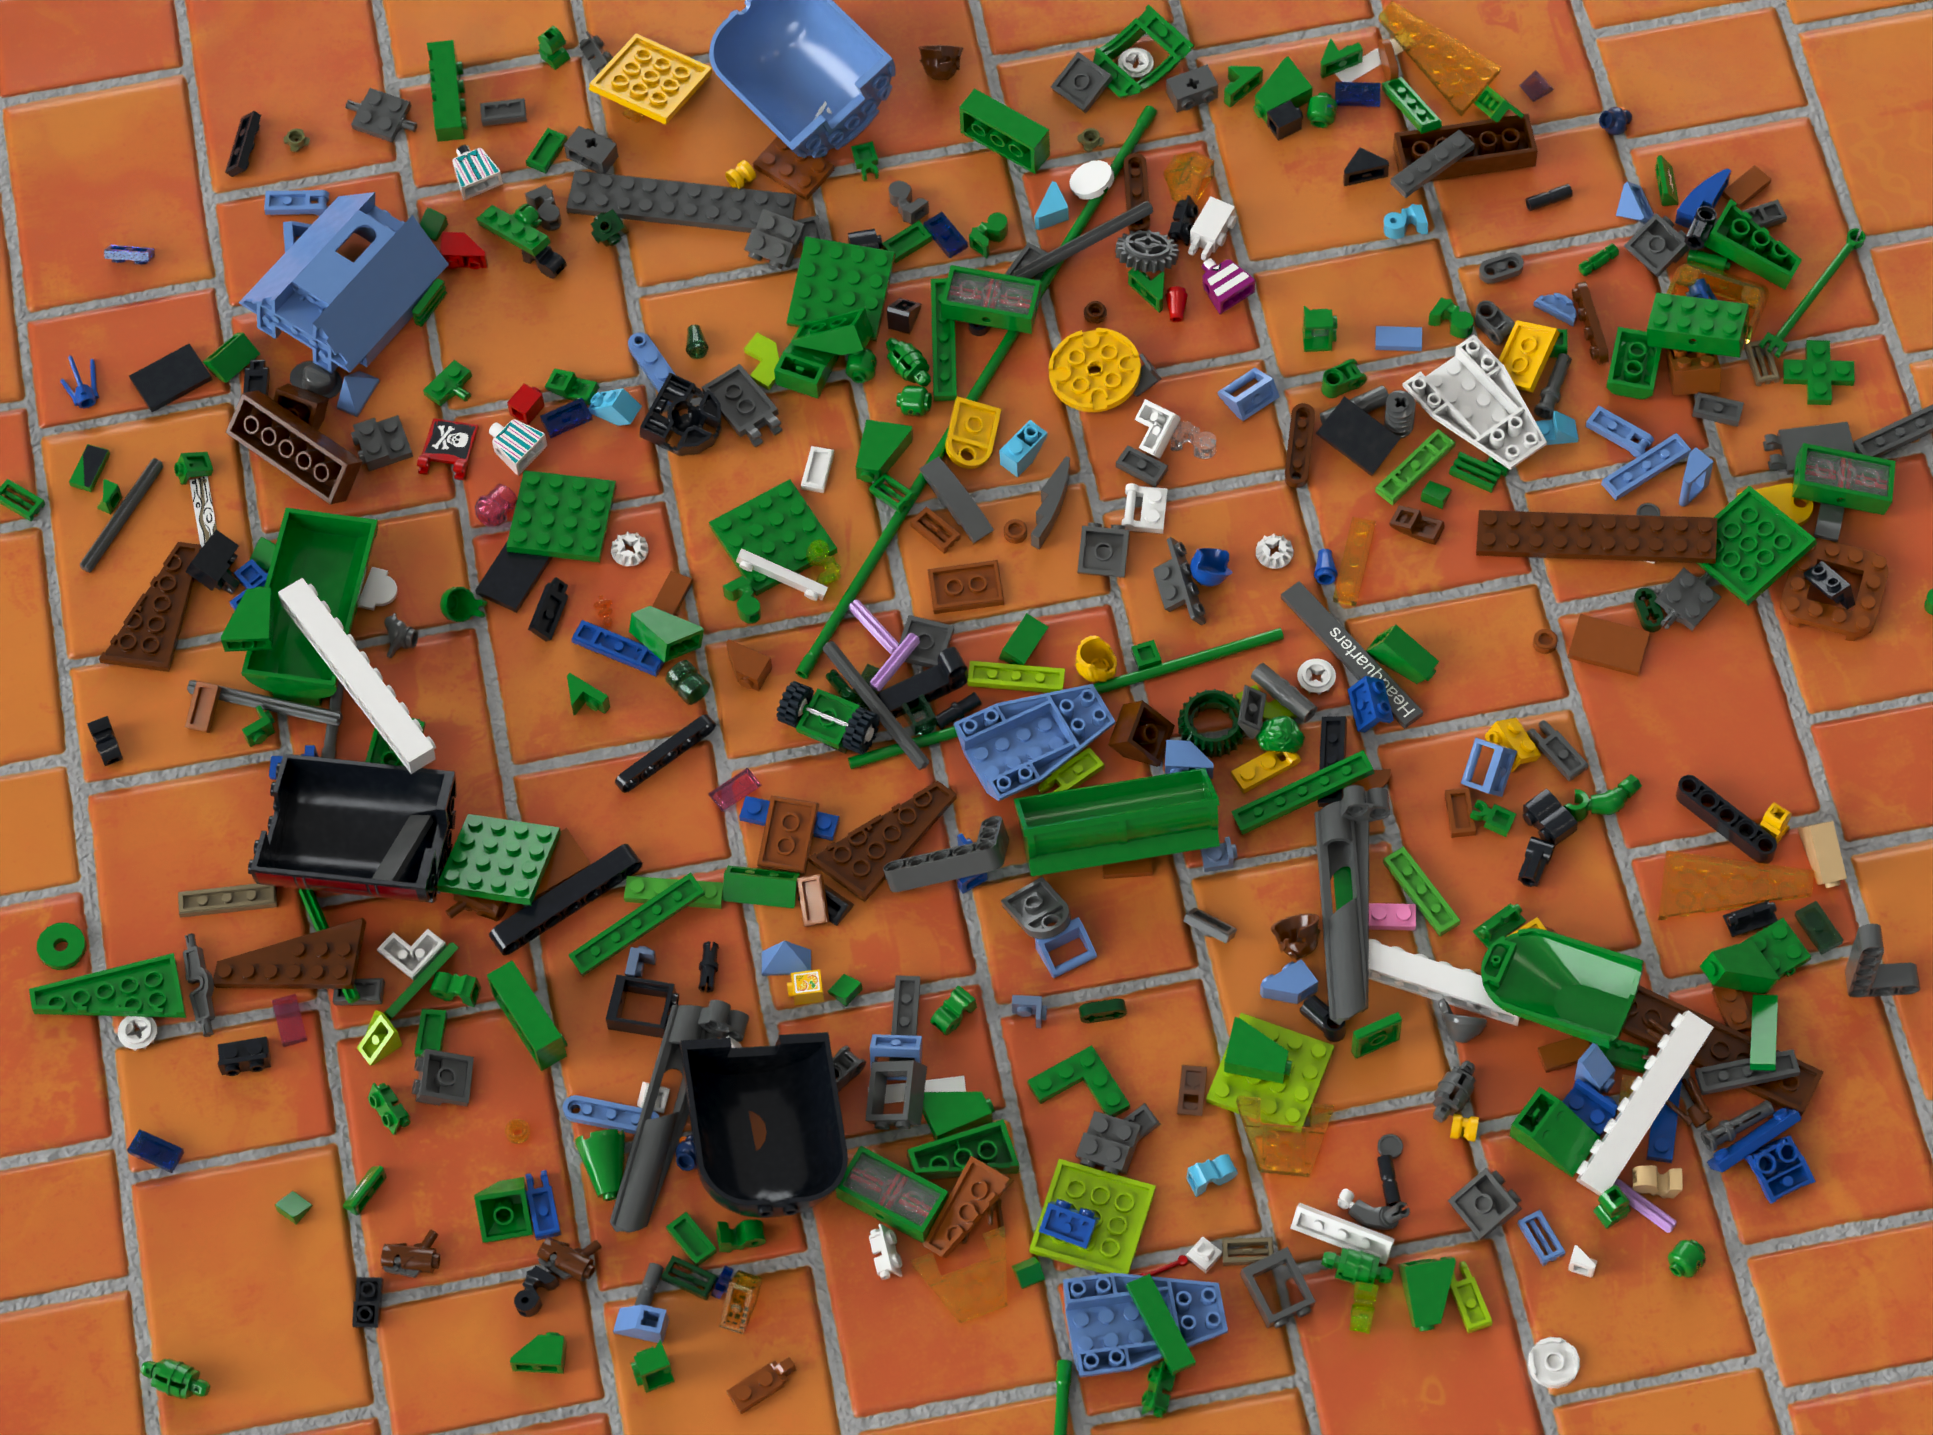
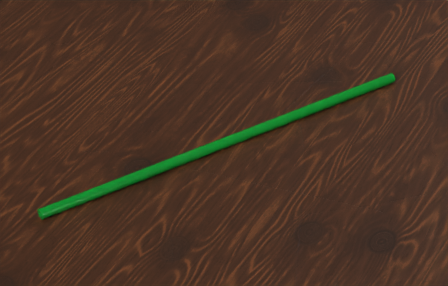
[848,628,1284,769]

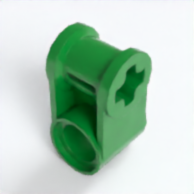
[1321,359,1367,398]

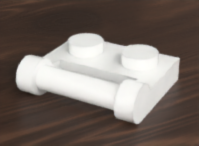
[1121,483,1168,534]

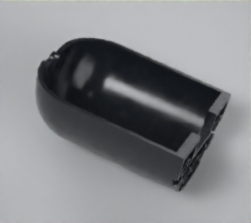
[680,1032,848,1218]

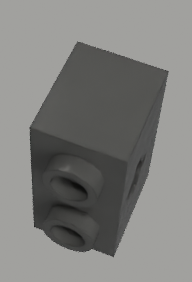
[1166,65,1218,112]
[564,126,619,174]

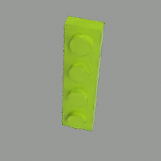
[967,661,1065,693]

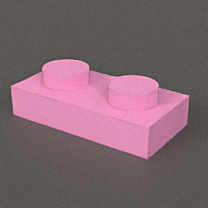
[1369,903,1416,931]

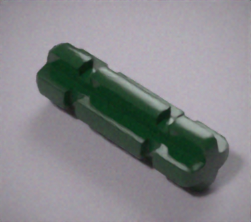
[826,669,856,702]

